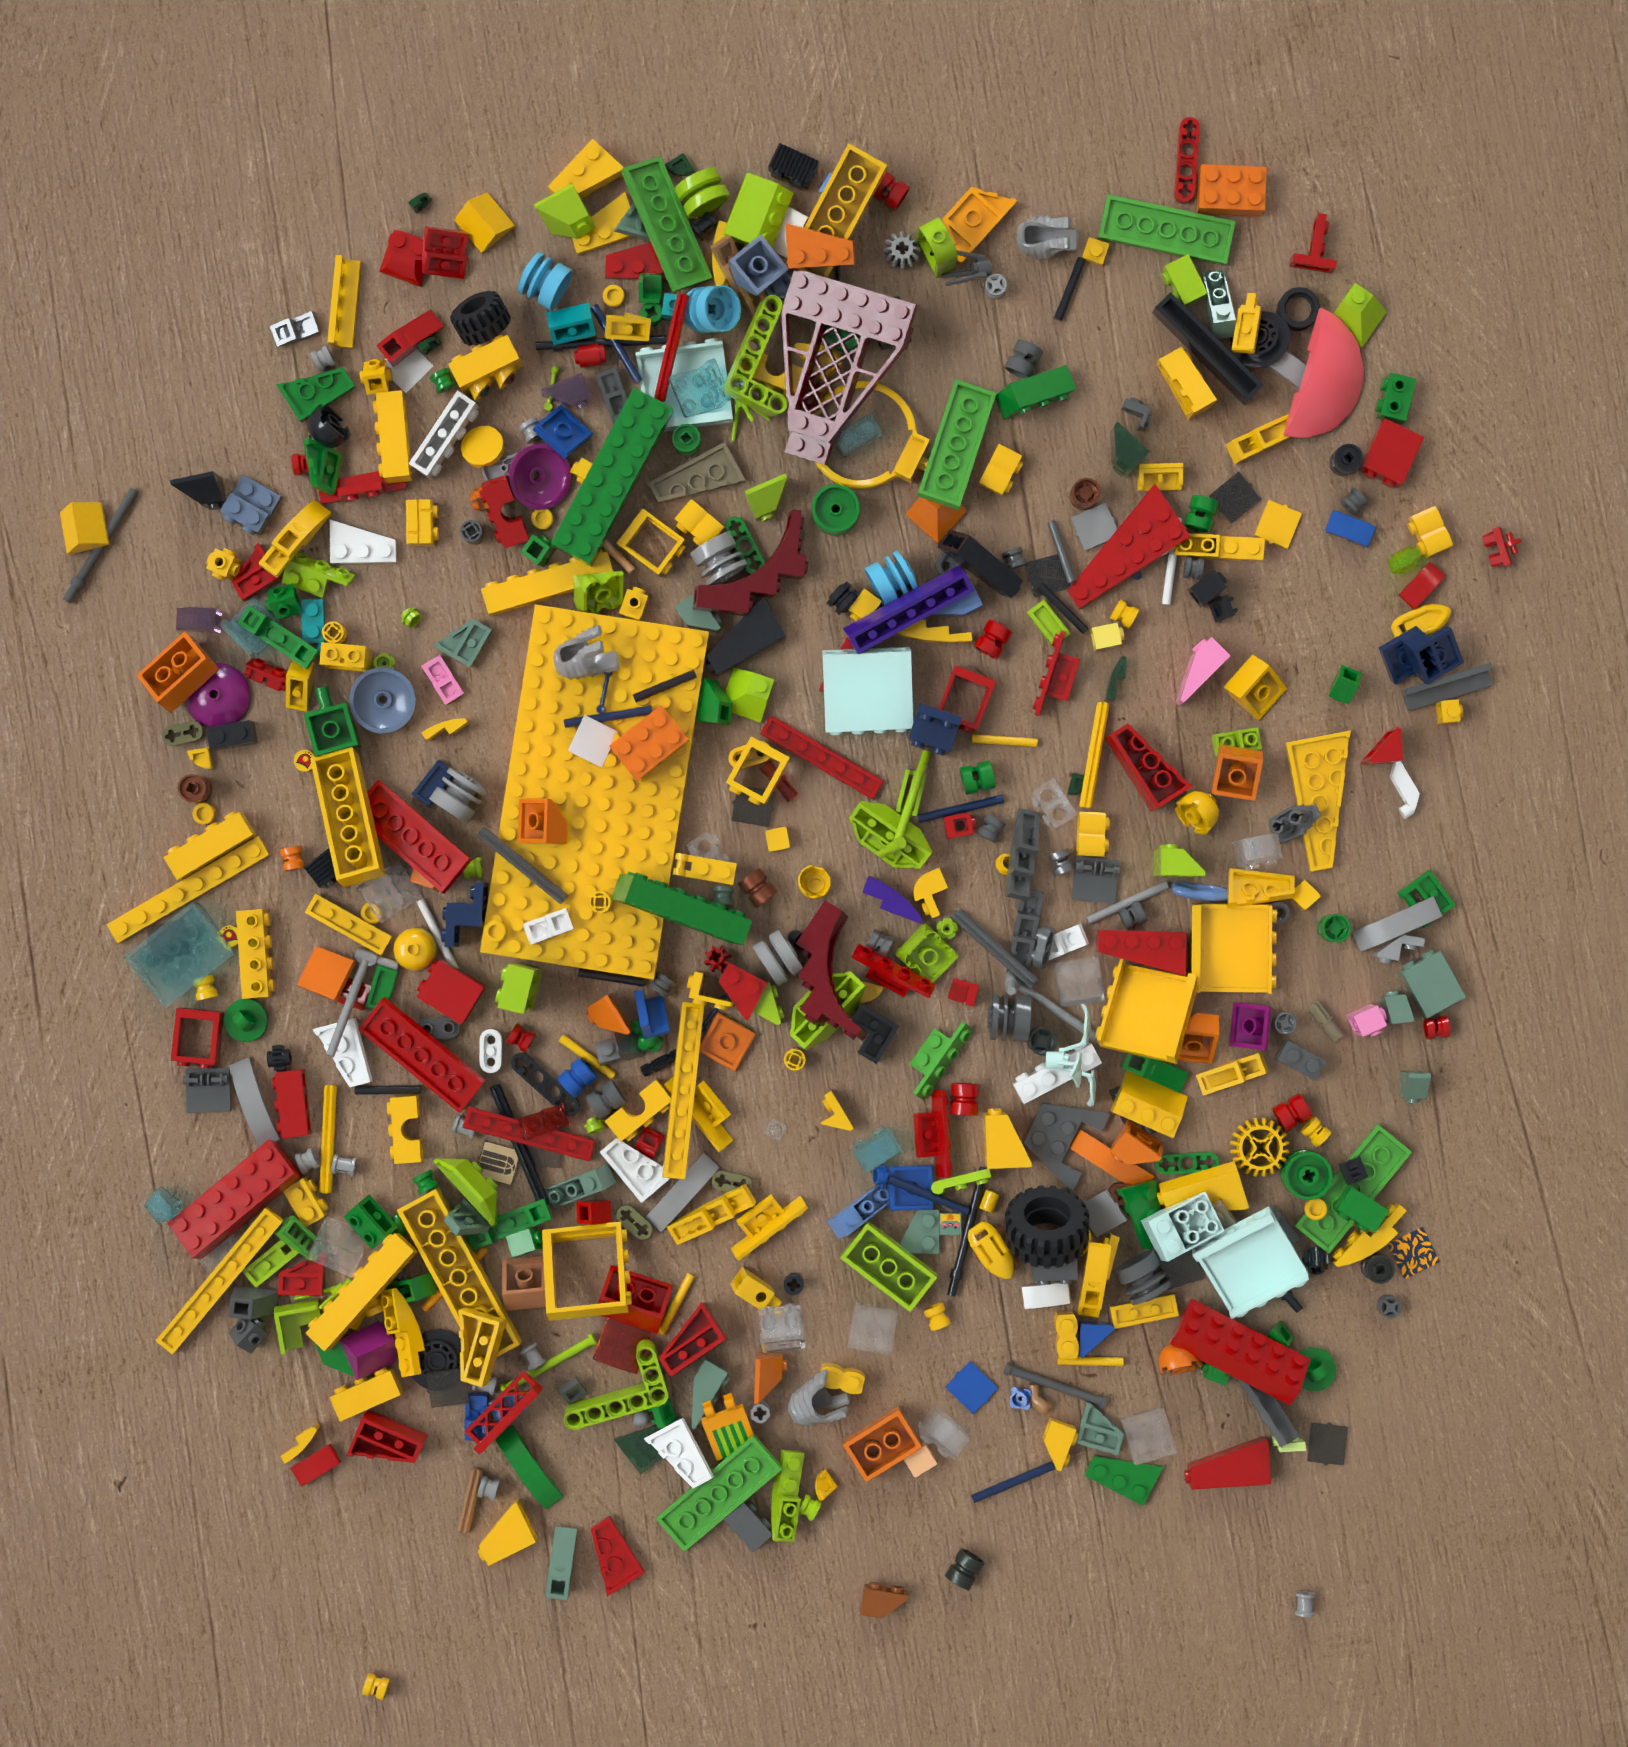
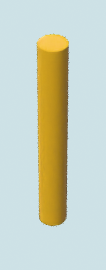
[971,734,1038,747]
[558,1034,616,1080]
[658,1273,695,1335]
[1057,1356,1124,1366]

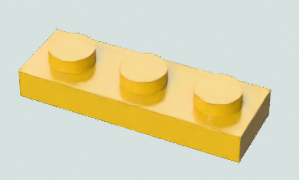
[1109,1293,1179,1329]

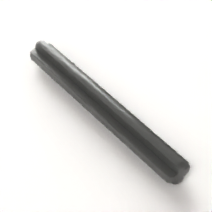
[477,827,568,904]
[951,909,1038,988]

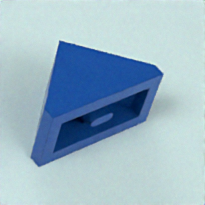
[1078,1321,1115,1358]

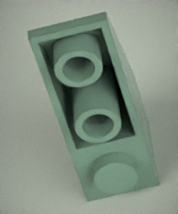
[1202,269,1236,339]
[545,1163,616,1209]
[692,1356,730,1430]
[545,1526,578,1600]

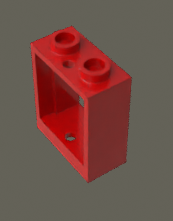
[938,665,996,733]
[171,1007,224,1069]

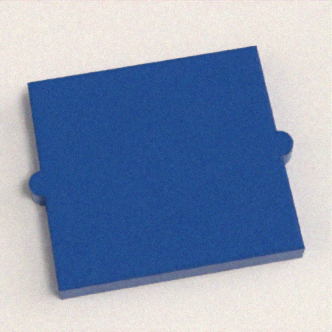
[945,1361,998,1414]

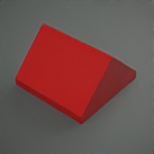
[1360,727,1403,765]

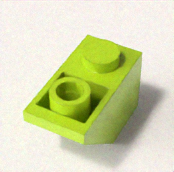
[753,981,784,1025]

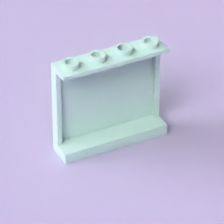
[635,338,733,432]
[822,647,913,735]
[1192,1206,1309,1319]

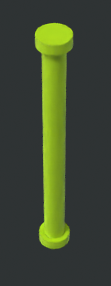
[499,1333,598,1396]

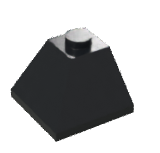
[170,471,226,510]

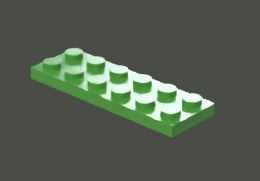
[621,156,713,293]
[1098,194,1236,266]
[917,379,996,510]
[1294,1124,1412,1254]
[656,1434,783,1552]

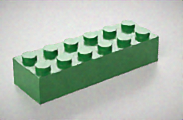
[611,871,752,945]

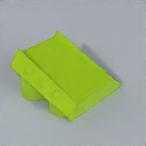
[573,571,624,614]
[896,924,959,983]

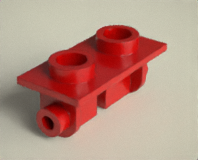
[244,658,287,692]

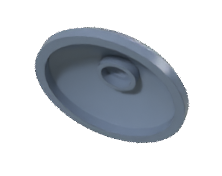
[349,667,416,733]

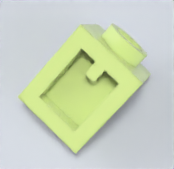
[1271,1435,1306,1452]

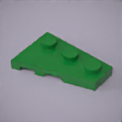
[276,368,356,422]
[1116,1180,1160,1250]
[1084,1455,1163,1506]

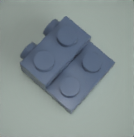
[220,475,282,535]

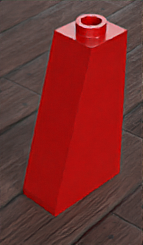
[1184,1436,1271,1490]

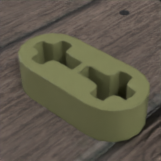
[162,722,205,746]
[712,1170,753,1192]
[616,1204,653,1240]

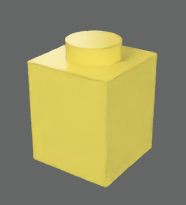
[1090,623,1124,651]

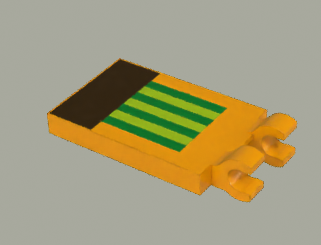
[701,1393,754,1464]

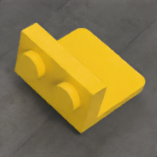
[687,971,734,1010]

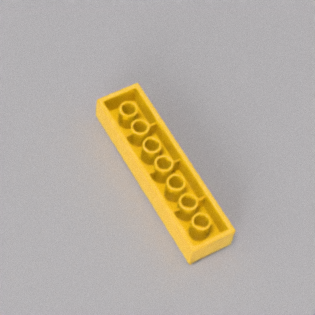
[397,1187,522,1357]

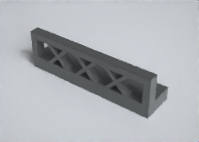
[1401,663,1492,711]
[1236,1378,1300,1448]

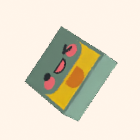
[939,1212,961,1235]

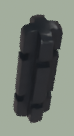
[640,1049,676,1077]

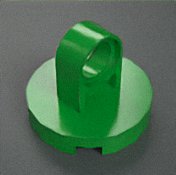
[224,999,268,1042]
[1298,1347,1336,1391]

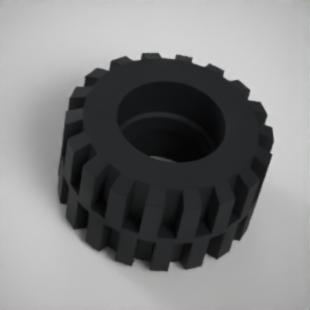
[450,291,511,346]

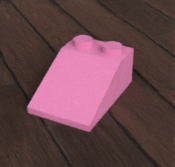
[1175,637,1230,706]

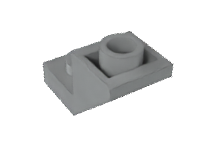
[1373,935,1425,964]

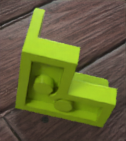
[274,1299,321,1355]

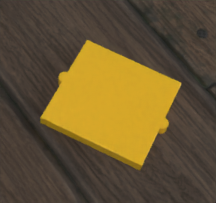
[1254,500,1302,549]

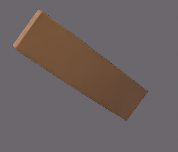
[710,235,774,326]

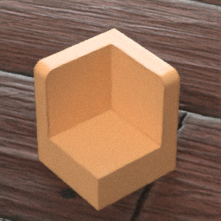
[903,1442,937,1477]

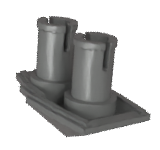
[1269,804,1321,844]

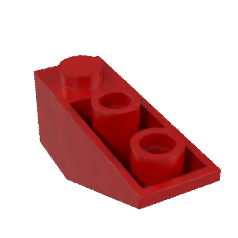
[376,309,444,368]

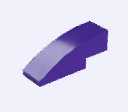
[862,876,923,924]

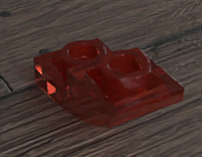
[518,1104,570,1140]

